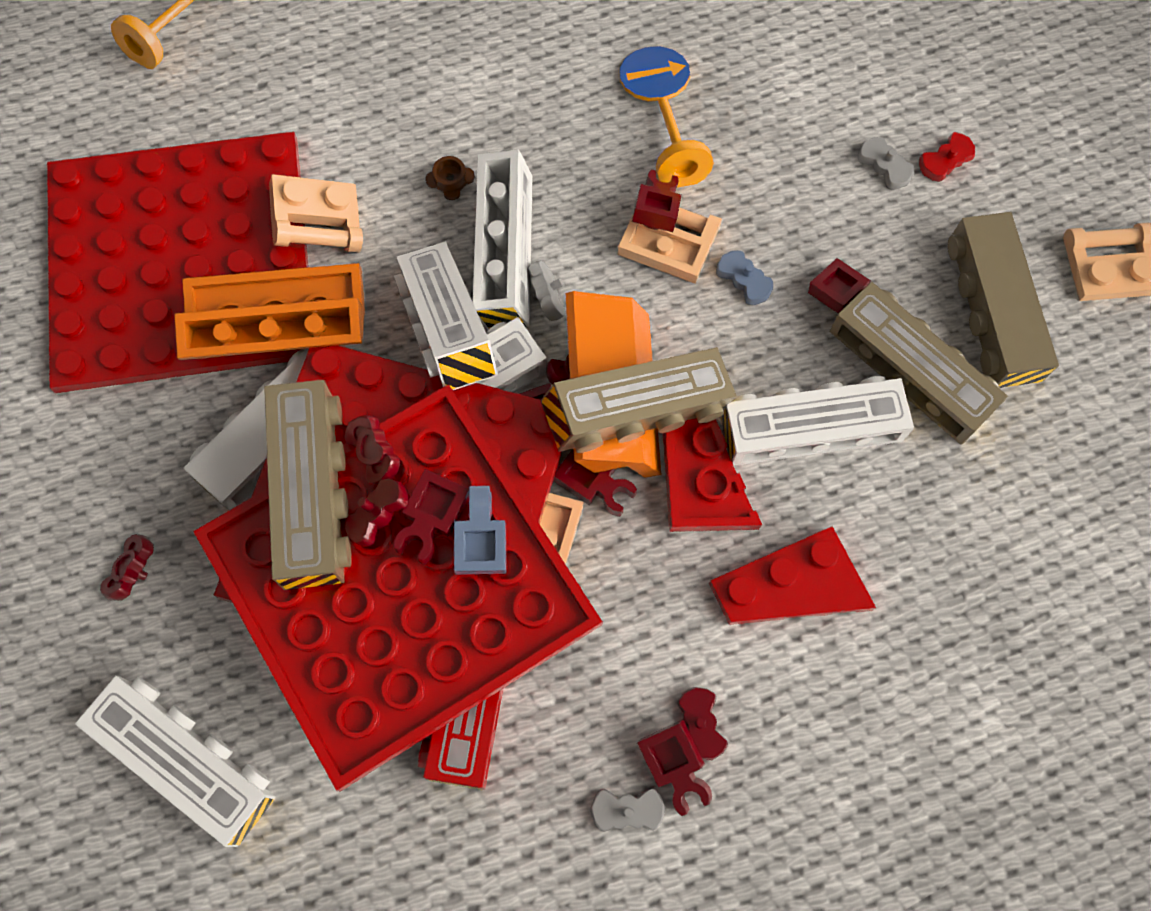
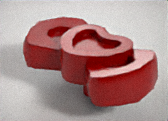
[919,132,975,182]

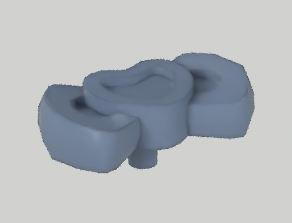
[716,250,773,305]

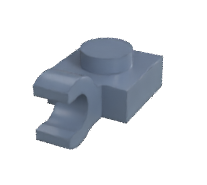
[454,486,506,575]

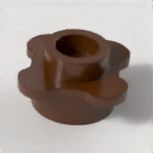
[425,156,475,200]

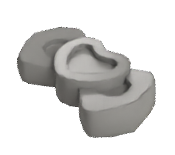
[858,137,914,189]
[528,260,566,321]
[590,787,665,832]

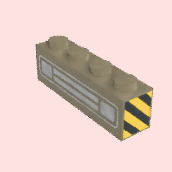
[948,212,1059,388]
[829,282,1008,445]
[540,347,737,453]
[264,380,351,590]

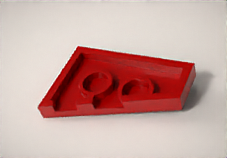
[663,418,762,532]
[709,526,876,625]

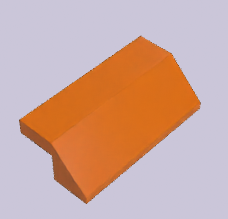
[175,263,365,360]
[565,291,662,478]

